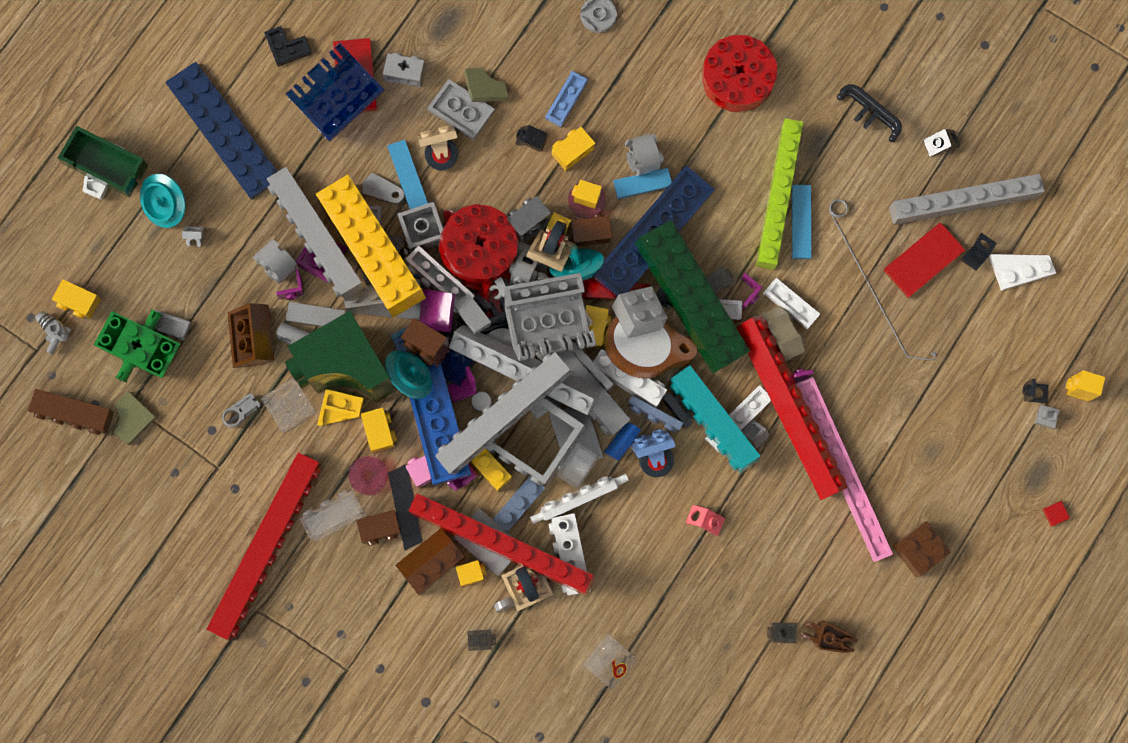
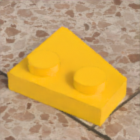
[317,389,364,426]

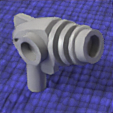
[35,311,71,355]

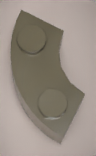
[760,306,805,361]

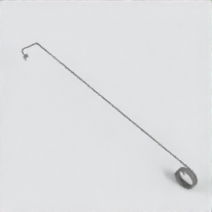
[829,199,936,360]

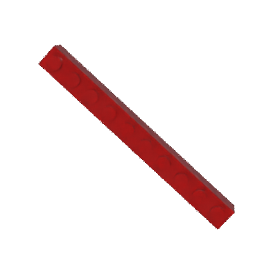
[736,315,848,500]
[206,452,322,641]
[408,493,595,597]

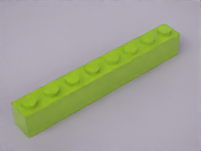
[755,118,803,270]

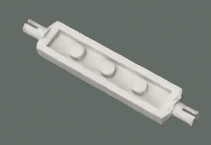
[530,474,629,524]

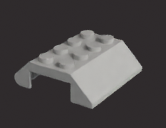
[504,273,596,361]

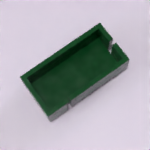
[57,125,148,198]

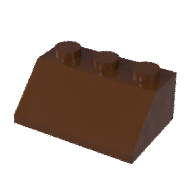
[227,303,274,368]
[395,528,465,596]

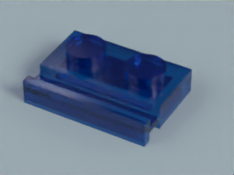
[441,349,475,387]

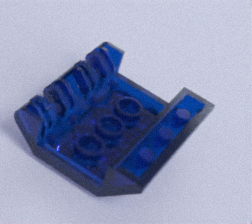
[285,42,385,142]

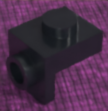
[515,125,548,152]

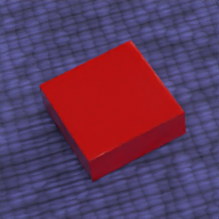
[1042,501,1070,527]

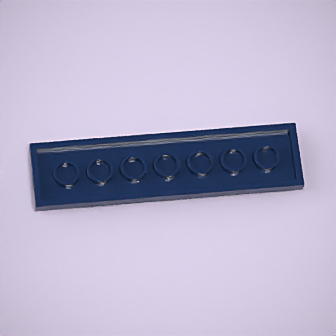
[165,61,277,200]
[592,165,715,297]

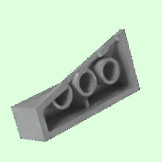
[344,279,421,320]

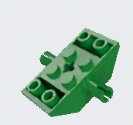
[93,309,181,383]

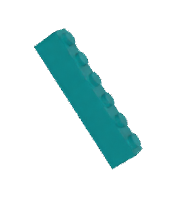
[670,366,760,474]

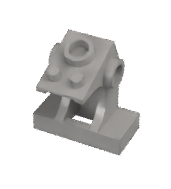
[509,241,549,285]

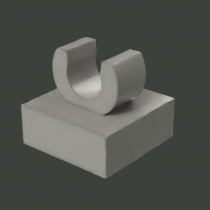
[182,226,205,247]
[490,277,510,300]
[1034,405,1060,429]

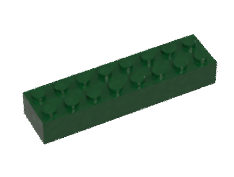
[635,220,750,374]

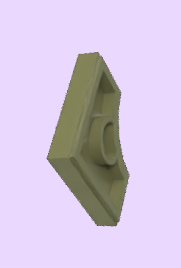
[464,68,508,102]
[114,391,156,445]

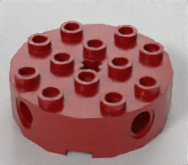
[702,35,777,112]
[439,204,518,284]

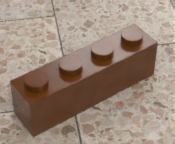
[28,389,114,436]

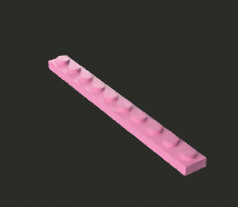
[796,377,893,562]

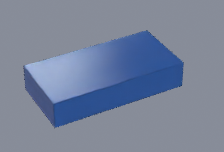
[604,422,641,461]

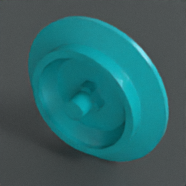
[140,174,186,228]
[549,245,604,281]
[385,350,432,399]

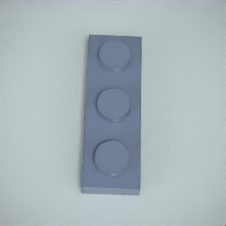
[628,396,683,433]
[493,475,545,533]

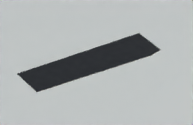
[388,465,422,550]

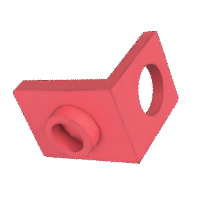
[686,505,725,536]

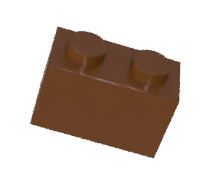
[571,214,612,247]
[356,510,401,546]

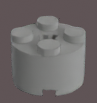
[625,134,664,176]
[253,239,298,284]

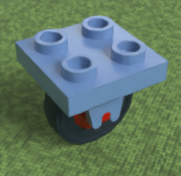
[631,429,675,478]

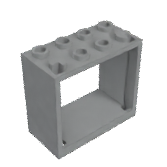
[486,398,587,486]

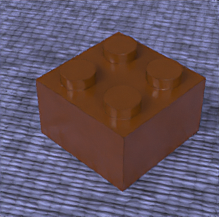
[401,318,450,367]
[892,521,951,577]

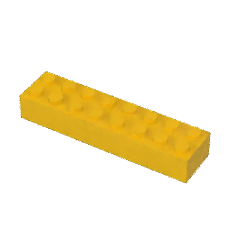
[316,175,426,318]

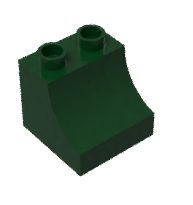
[285,311,396,403]

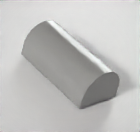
[276,323,309,344]

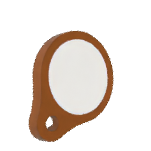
[604,316,697,378]

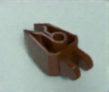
[801,620,858,653]

